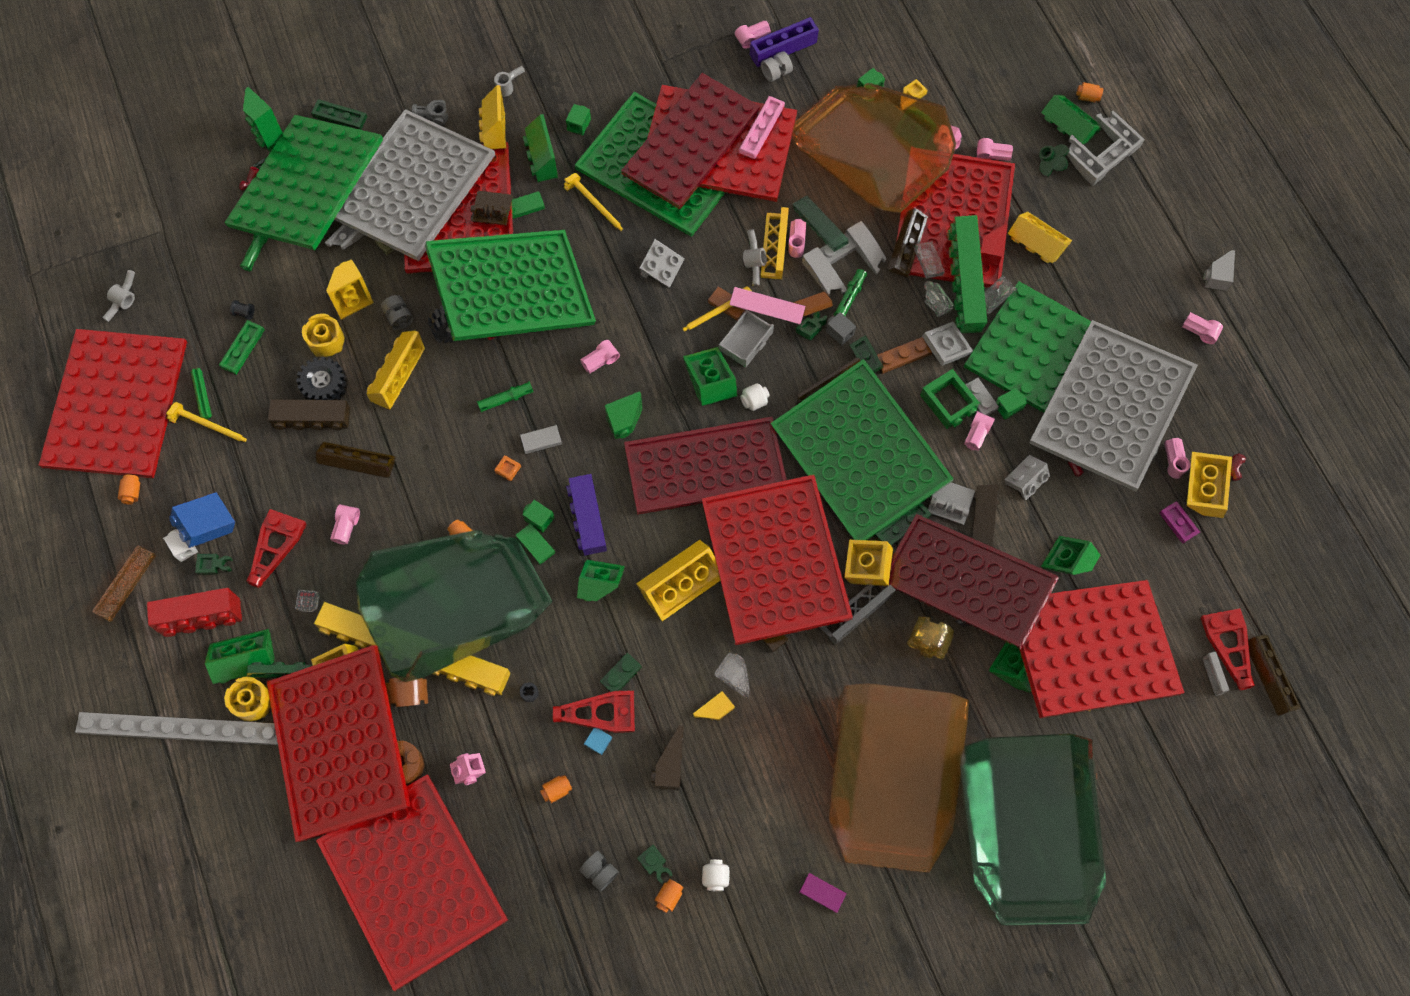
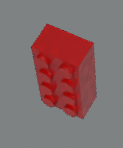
[147,588,242,637]

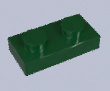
[850,335,884,373]
[600,653,642,692]

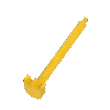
[564,173,623,231]
[683,286,751,332]
[166,402,247,442]

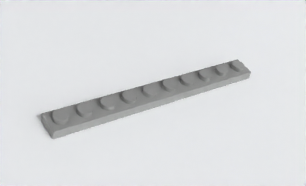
[75,712,278,745]

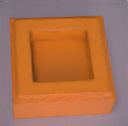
[494,455,521,481]

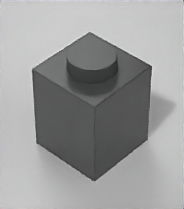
[826,312,856,346]

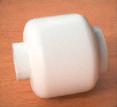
[740,383,769,411]
[702,860,729,891]

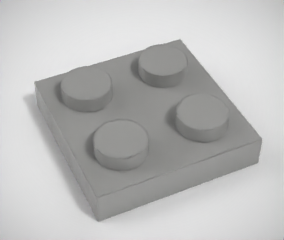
[922,322,973,366]

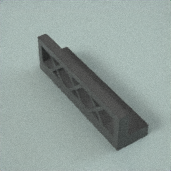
[820,585,895,645]

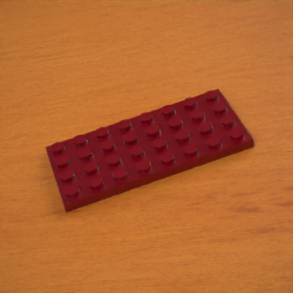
[621,73,760,209]
[624,417,786,515]
[889,514,1059,649]

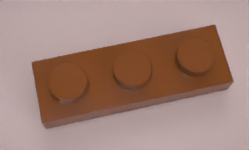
[877,337,932,374]

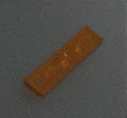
[92,545,156,622]

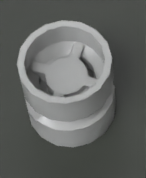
[761,51,793,82]

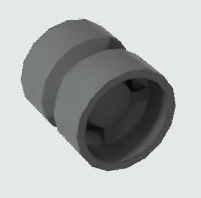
[381,295,414,330]
[579,851,619,892]

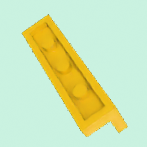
[760,207,789,279]

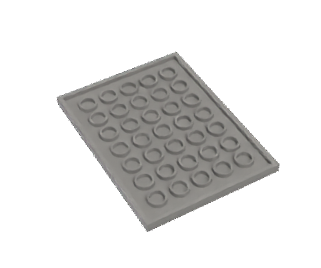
[334,109,495,261]
[1030,320,1198,492]

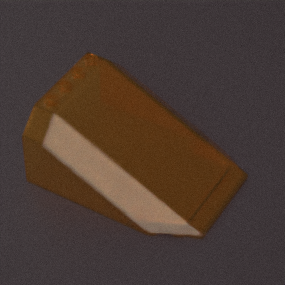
[792,83,956,213]
[829,683,969,873]

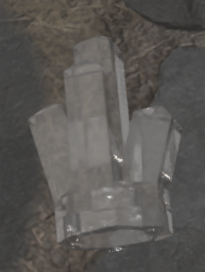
[923,281,954,317]

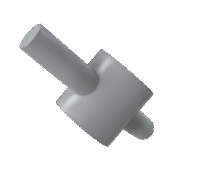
[494,66,525,97]
[743,229,767,286]
[102,270,135,322]

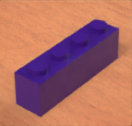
[750,17,819,68]
[566,474,607,556]

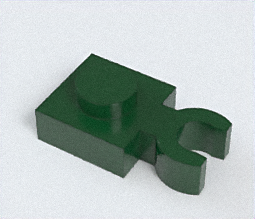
[796,311,827,341]
[195,554,233,575]
[637,845,673,884]

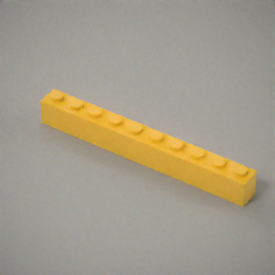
[314,602,510,696]

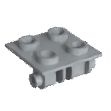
[639,239,684,288]
[928,483,975,525]

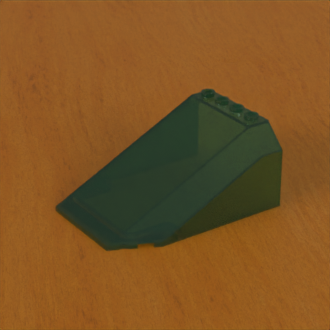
[356,530,552,682]
[960,733,1106,925]

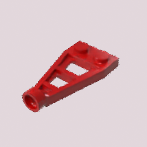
[246,509,307,588]
[1200,608,1255,690]
[553,691,635,733]

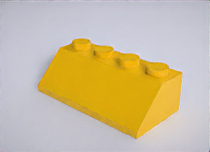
[367,331,425,410]
[636,540,720,621]

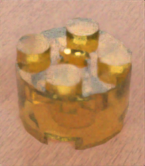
[907,616,954,659]

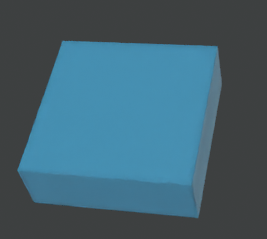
[584,728,612,755]

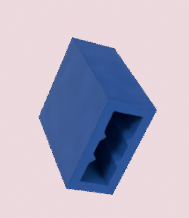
[169,492,235,548]

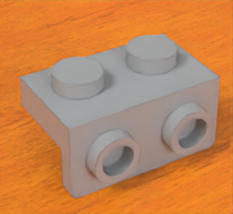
[1004,455,1050,500]

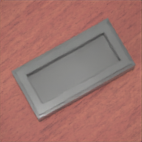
[520,425,562,454]
[1202,652,1229,696]

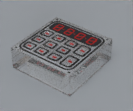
[295,590,319,612]

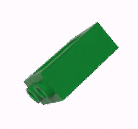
[920,369,980,429]

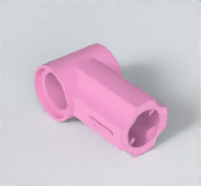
[735,21,771,49]
[977,138,1013,161]
[788,219,806,258]
[1182,312,1223,345]
[580,340,620,374]
[964,411,995,451]
[1164,438,1190,479]
[330,505,360,545]

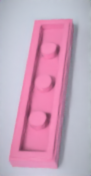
[739,96,785,159]
[730,287,805,324]

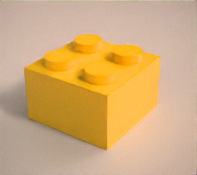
[845,540,893,586]

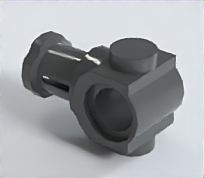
[412,100,449,126]

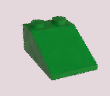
[683,347,737,406]

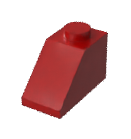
[980,225,1007,266]

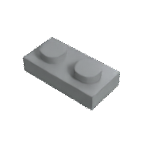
[966,378,999,416]

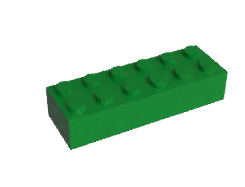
[947,215,987,334]

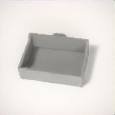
[719,310,774,367]

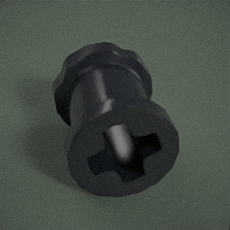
[230,300,255,320]

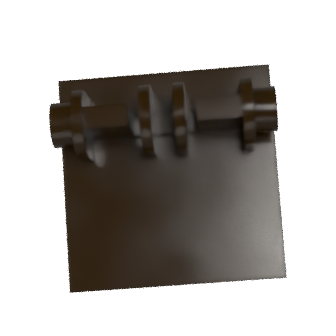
[471,191,513,225]

